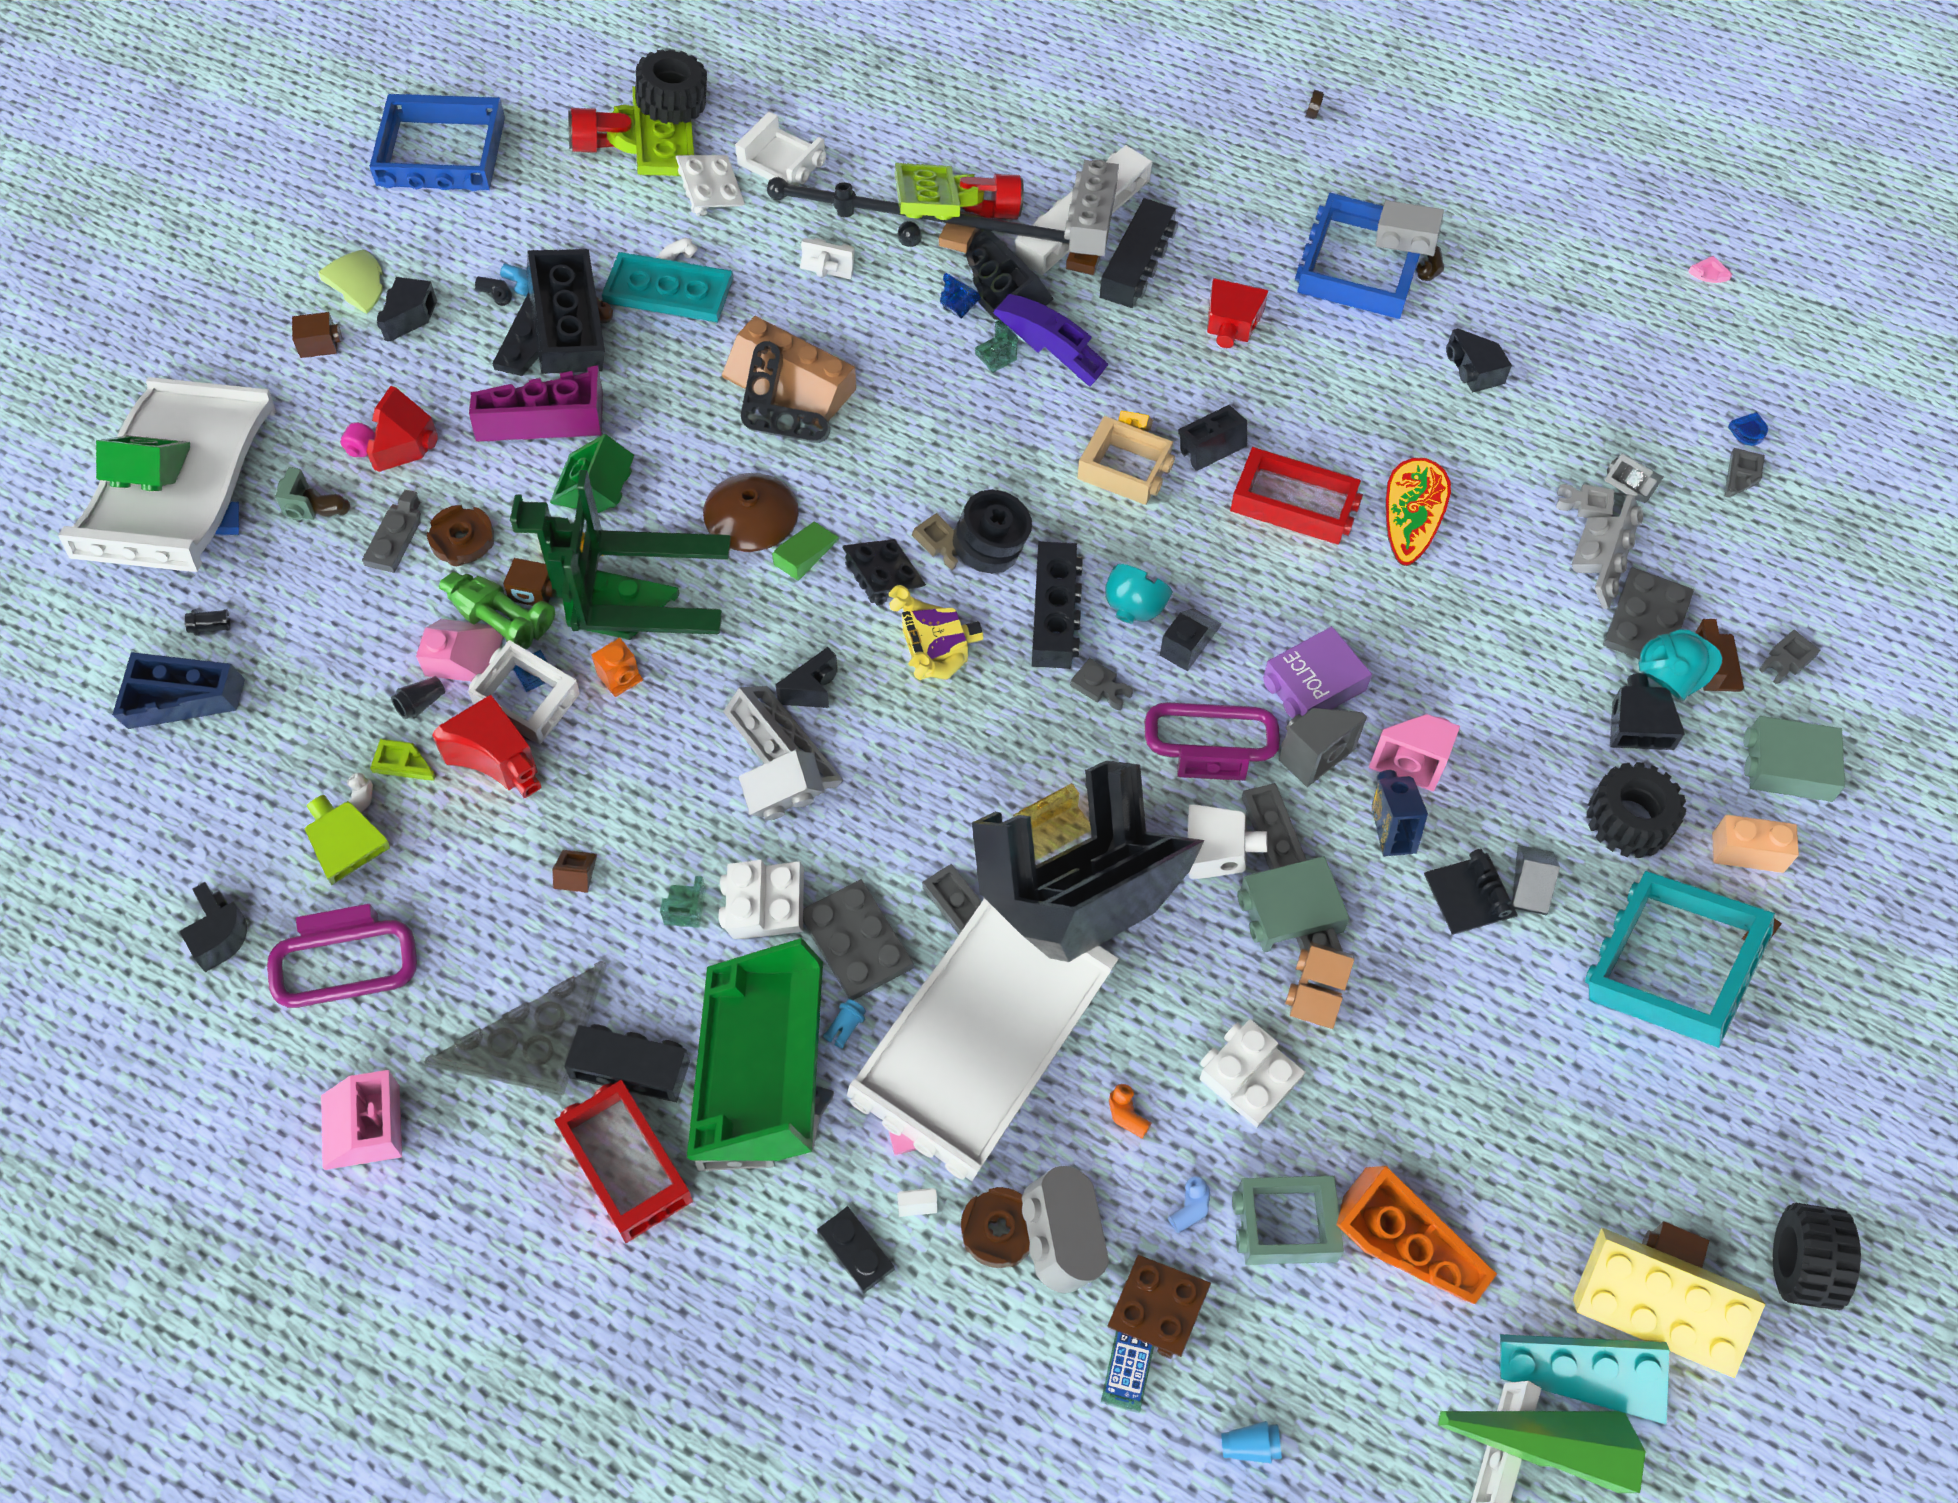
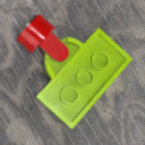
[568,86,694,176]
[894,163,1024,220]

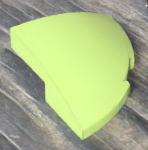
[318,250,383,314]

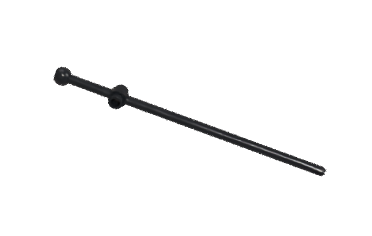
[767,177,1070,244]

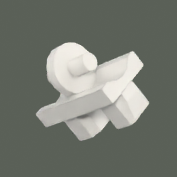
[800,238,855,279]

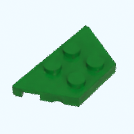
[563,570,680,640]

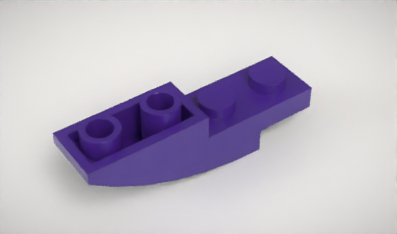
[993,294,1109,387]

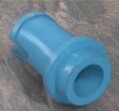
[823,999,866,1049]

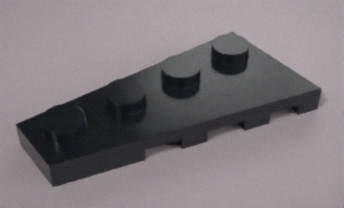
[492,292,539,376]

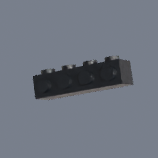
[1099,198,1178,308]

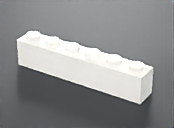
[1015,145,1152,275]

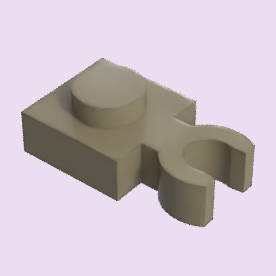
[912,513,958,570]

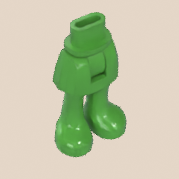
[439,572,555,650]

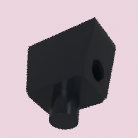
[1610,673,1685,750]

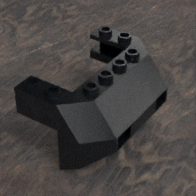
[972,761,1205,962]

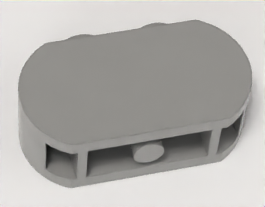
[1022,1166,1109,1293]

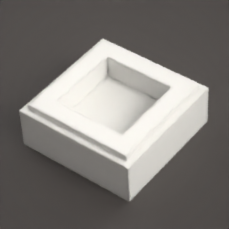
[897,1188,937,1217]

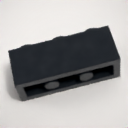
[564,1024,690,1103]

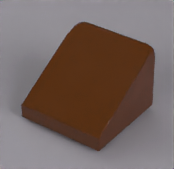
[552,850,597,893]

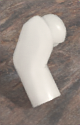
[656,237,698,261]
[347,772,373,813]

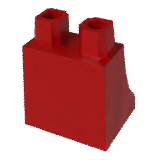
[432,695,542,798]

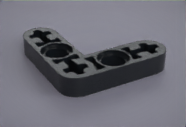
[741,341,830,443]

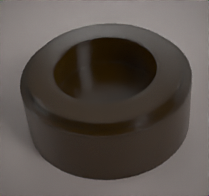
[1305,89,1324,120]

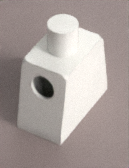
[1188,805,1268,879]

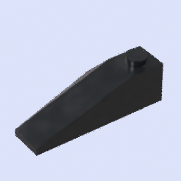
[966,229,1054,320]

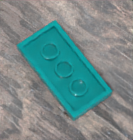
[601,252,733,322]

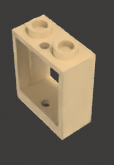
[1077,416,1175,505]

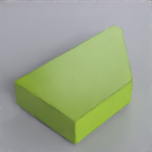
[370,739,436,781]

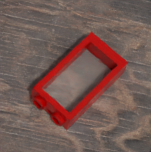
[1230,447,1363,545]
[554,1080,693,1244]

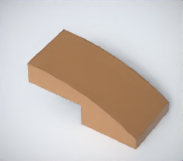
[939,211,982,253]

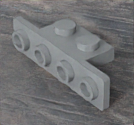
[1571,495,1643,609]

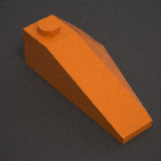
[1337,1166,1497,1304]

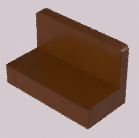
[1695,619,1744,692]

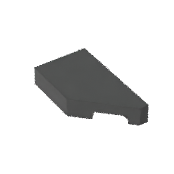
[1724,448,1765,497]

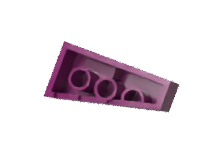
[469,365,603,442]

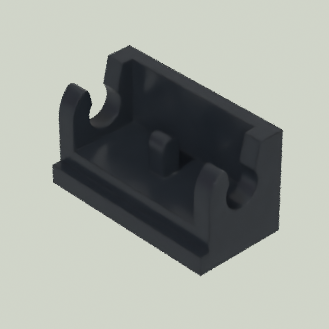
[1178,405,1247,471]

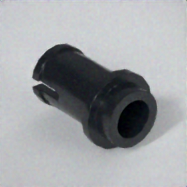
[185,609,230,636]

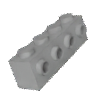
[1064,160,1119,256]

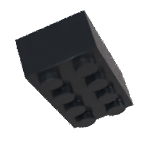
[526,249,605,374]

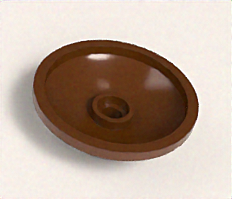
[703,473,799,552]

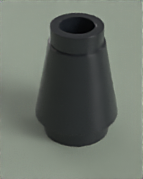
[391,676,445,719]

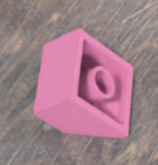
[1369,714,1460,792]

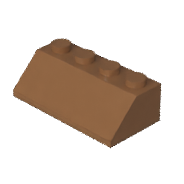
[722,316,856,429]

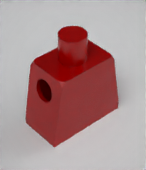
[1207,278,1269,348]

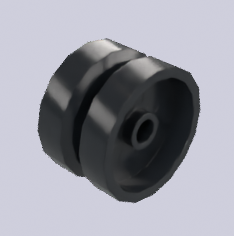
[953,489,1032,574]

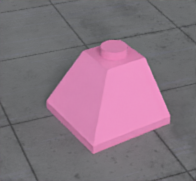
[416,619,504,682]

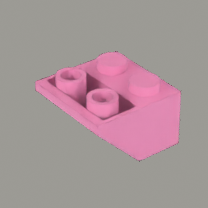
[321,1070,402,1170]

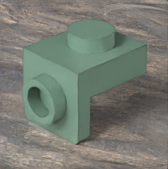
[275,467,316,520]

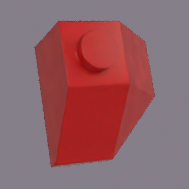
[366,386,438,472]

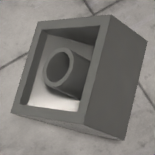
[1279,708,1367,787]

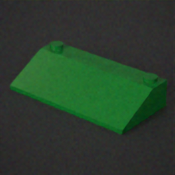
[687,938,823,1161]

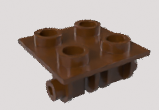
[1107,1255,1211,1359]

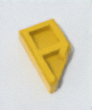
[1118,410,1153,431]

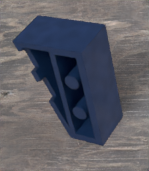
[112,652,245,729]

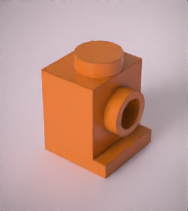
[591,638,643,697]

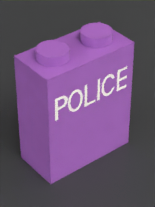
[1263,626,1372,718]

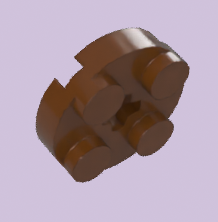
[427,505,494,566]
[961,1187,1030,1268]

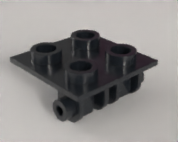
[842,539,926,606]
[1424,849,1518,935]

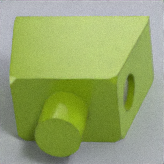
[304,795,390,886]

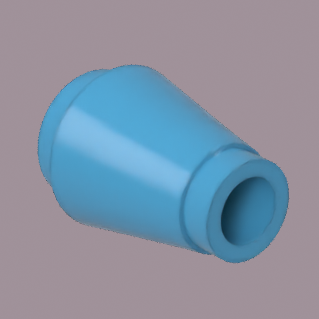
[1221,1421,1282,1464]

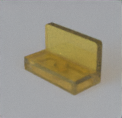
[1013,783,1091,860]

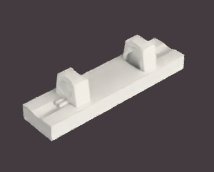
[1471,1381,1541,1503]

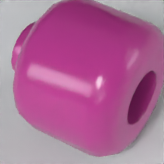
[340,422,375,457]

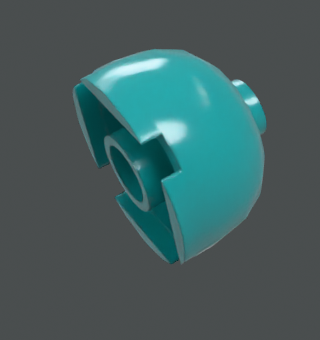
[1105,564,1173,624]

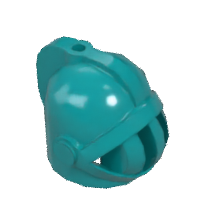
[1638,629,1722,702]

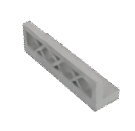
[723,686,843,807]

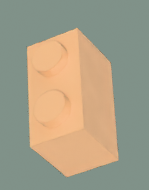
[1712,815,1799,873]

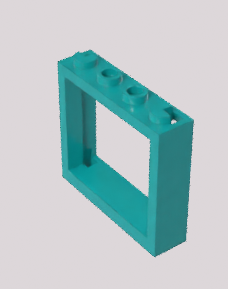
[1585,871,1775,1048]

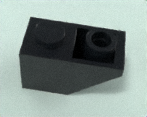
[377,277,437,341]
[1446,329,1512,393]

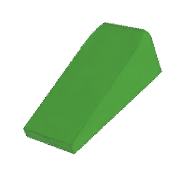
[772,521,839,581]

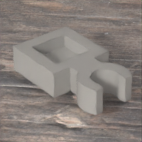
[1556,484,1614,518]

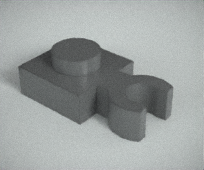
[1759,629,1821,684]
[1070,658,1133,710]

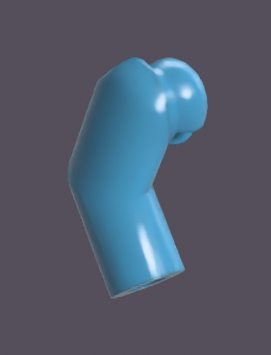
[500,263,529,296]

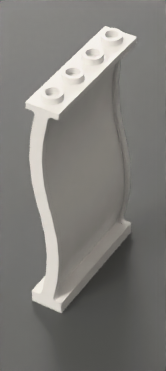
[58,377,276,572]
[847,898,1119,1181]

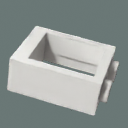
[468,640,580,745]

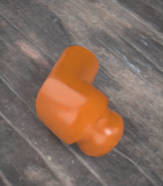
[1109,1084,1152,1139]

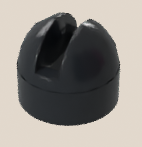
[898,221,922,247]

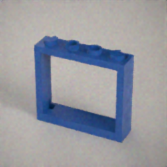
[369,94,505,191]
[1294,192,1420,319]

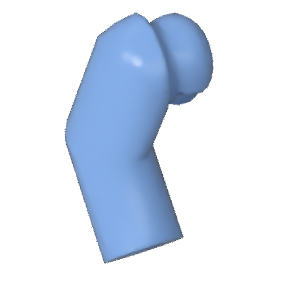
[1168,1177,1210,1234]

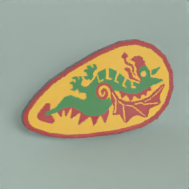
[1385,458,1451,566]

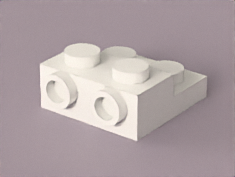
[719,860,804,939]
[1200,1019,1305,1128]

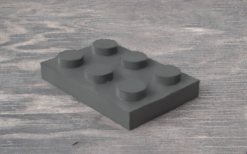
[1603,567,1694,659]
[803,879,914,1000]

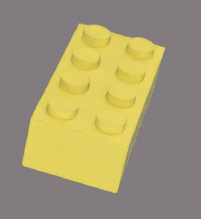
[1573,1227,1765,1378]

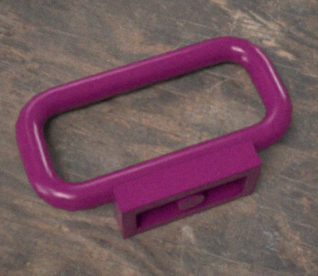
[1145,702,1280,781]
[267,904,417,1008]

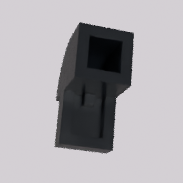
[179,882,247,972]

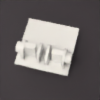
[676,155,745,217]

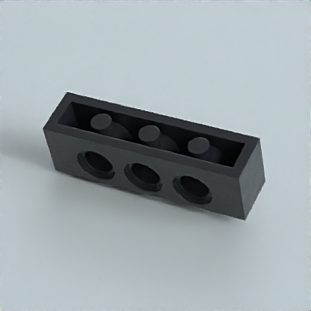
[1031,541,1083,669]

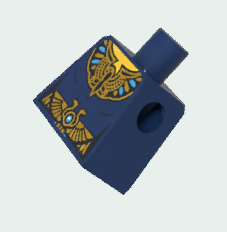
[1372,770,1428,857]

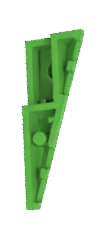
[1438,1411,1646,1493]

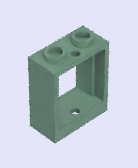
[1232,1176,1344,1265]

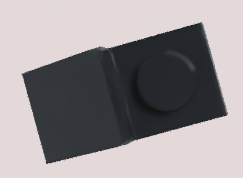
[775,647,838,708]

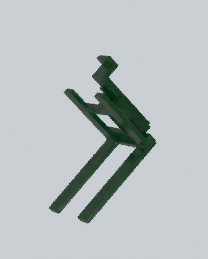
[510,470,731,635]

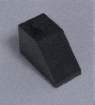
[1159,608,1221,671]

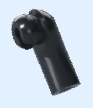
[475,276,512,306]

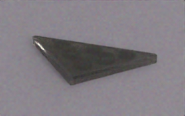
[424,961,607,1096]

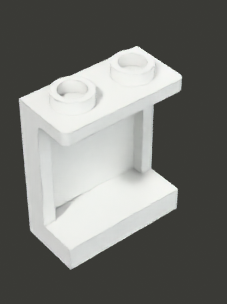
[735,111,826,186]

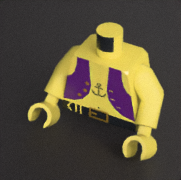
[888,585,983,680]

